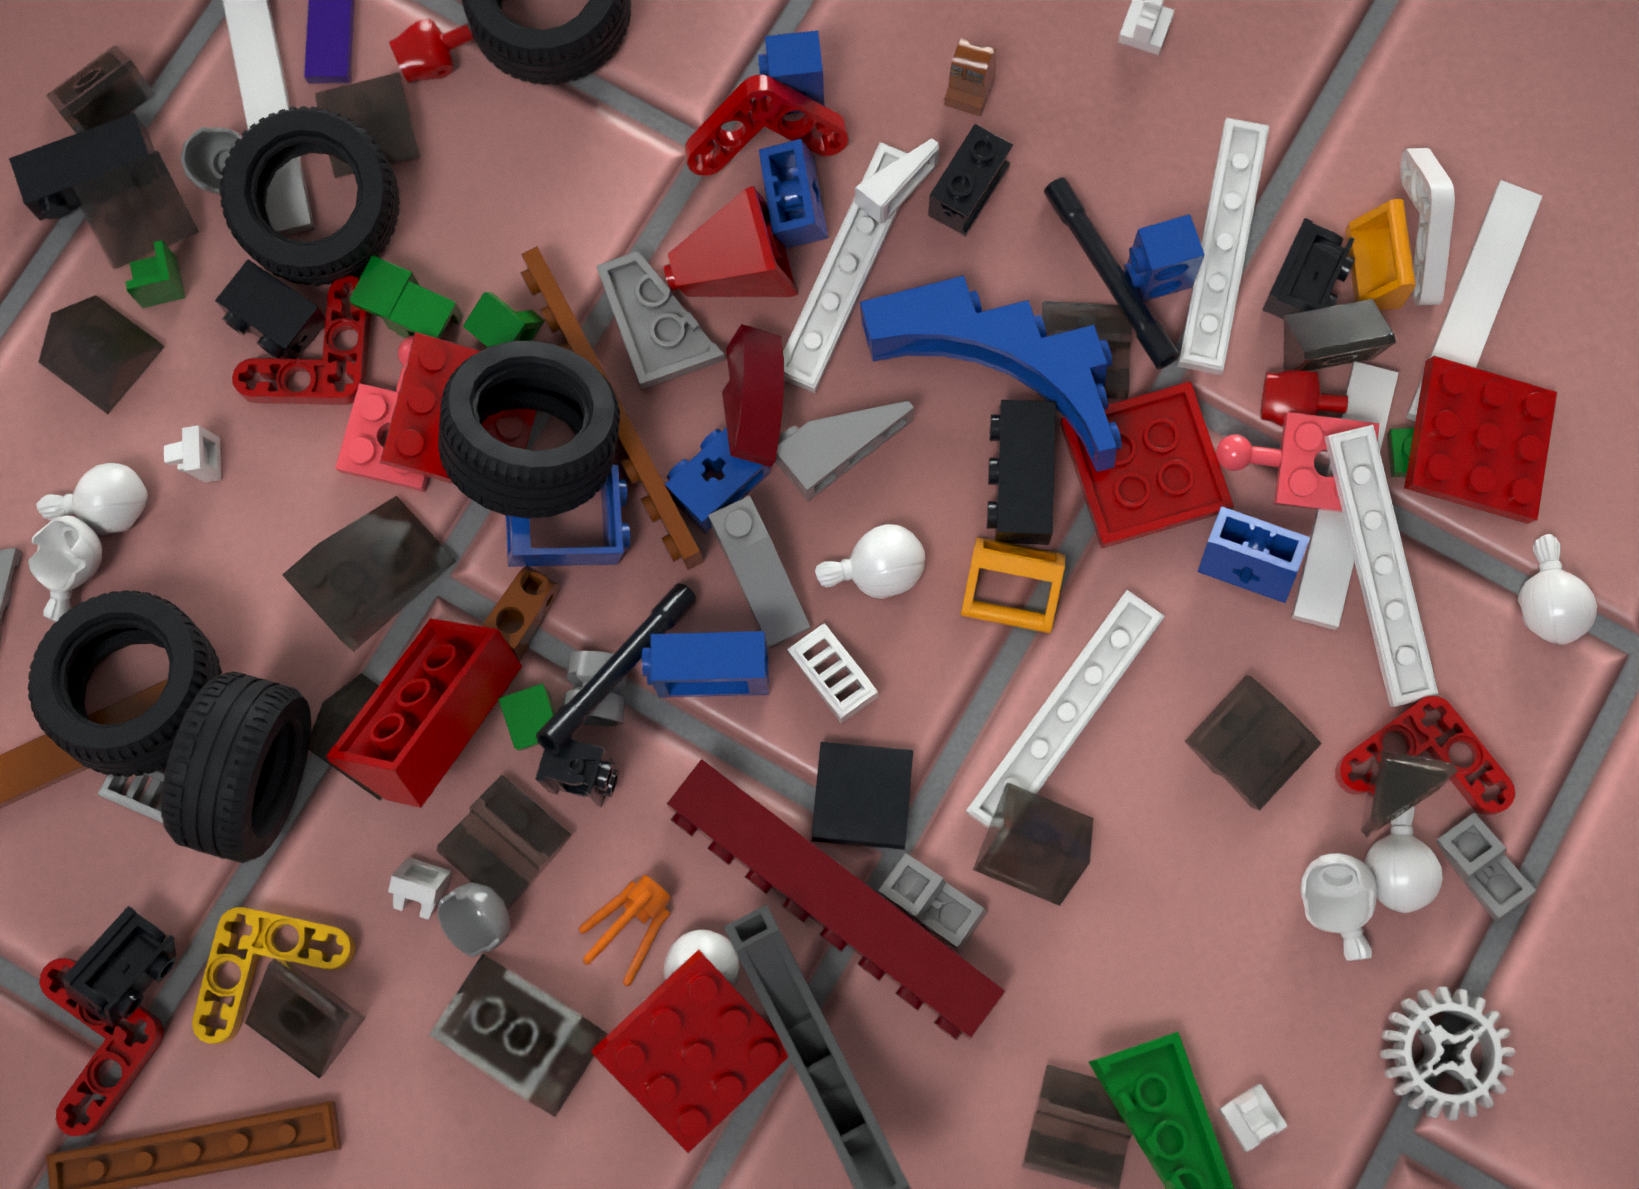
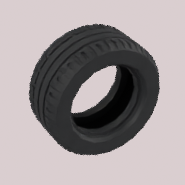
[462,0,631,85]
[219,106,400,286]
[438,341,620,519]
[28,590,222,777]
[161,671,311,863]

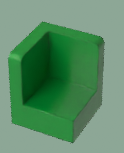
[125,240,185,308]
[350,255,419,331]
[388,281,463,339]
[463,292,545,347]
[498,683,556,751]

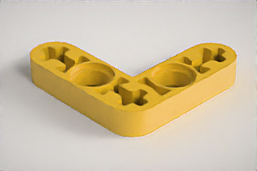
[192,907,356,1044]

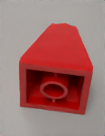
[664,186,798,297]

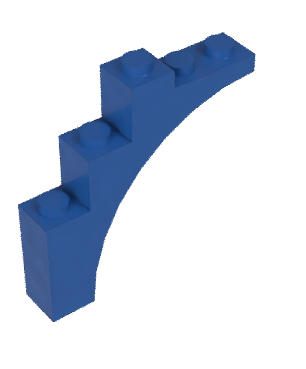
[860,276,1122,472]

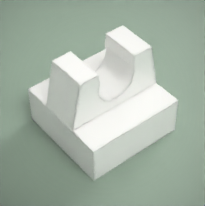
[1118,0,1174,55]
[164,425,221,483]
[388,857,452,919]
[1218,1084,1288,1152]

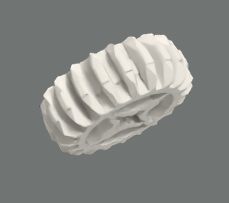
[1380,987,1516,1120]

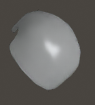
[181,127,242,194]
[437,882,510,957]

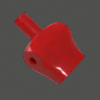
[389,19,474,84]
[1260,370,1348,427]

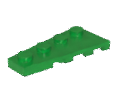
[1088,1031,1234,1189]

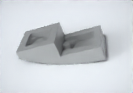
[1437,812,1536,923]
[878,853,987,951]

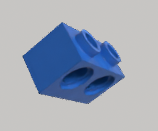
[1124,214,1205,302]

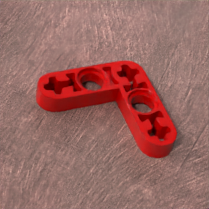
[685,75,849,176]
[232,276,371,405]
[1335,696,1515,815]
[39,958,164,1136]

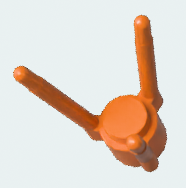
[579,874,672,986]

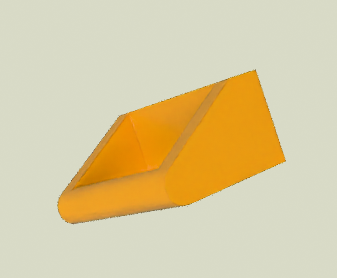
[1345,199,1416,312]
[960,537,1066,634]

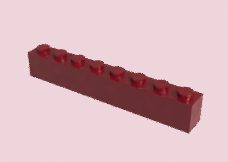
[667,759,1005,1041]

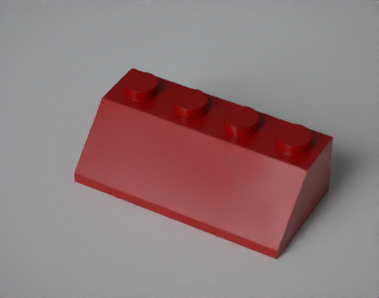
[326,618,522,808]

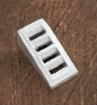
[855,138,939,224]
[787,623,879,724]

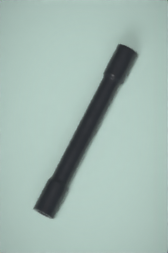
[1044,177,1180,369]
[536,583,696,754]

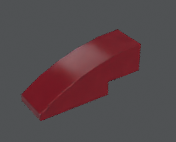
[722,324,784,467]

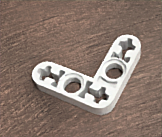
[1400,148,1455,306]

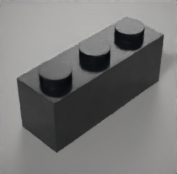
[9,112,163,221]
[986,399,1056,545]

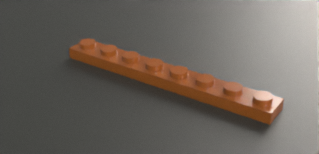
[520,246,703,570]

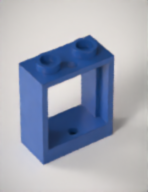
[505,465,630,567]
[642,631,769,698]

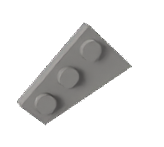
[596,251,725,390]

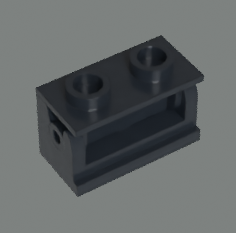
[928,124,1013,236]
[1262,218,1355,331]
[215,259,325,359]
[535,739,619,807]
[62,906,176,1028]

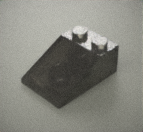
[282,495,457,652]
[429,954,608,1117]

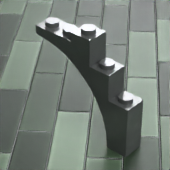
[724,904,911,1189]

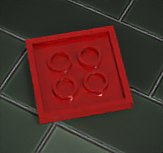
[380,332,536,484]
[1404,356,1557,524]
[1060,381,1234,549]
[591,949,789,1153]

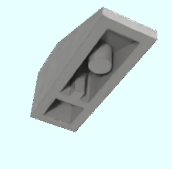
[775,401,914,502]
[708,496,811,648]

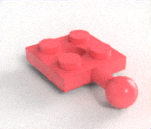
[335,335,429,492]
[1216,412,1380,513]

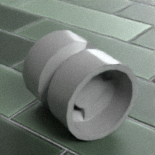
[564,651,628,726]

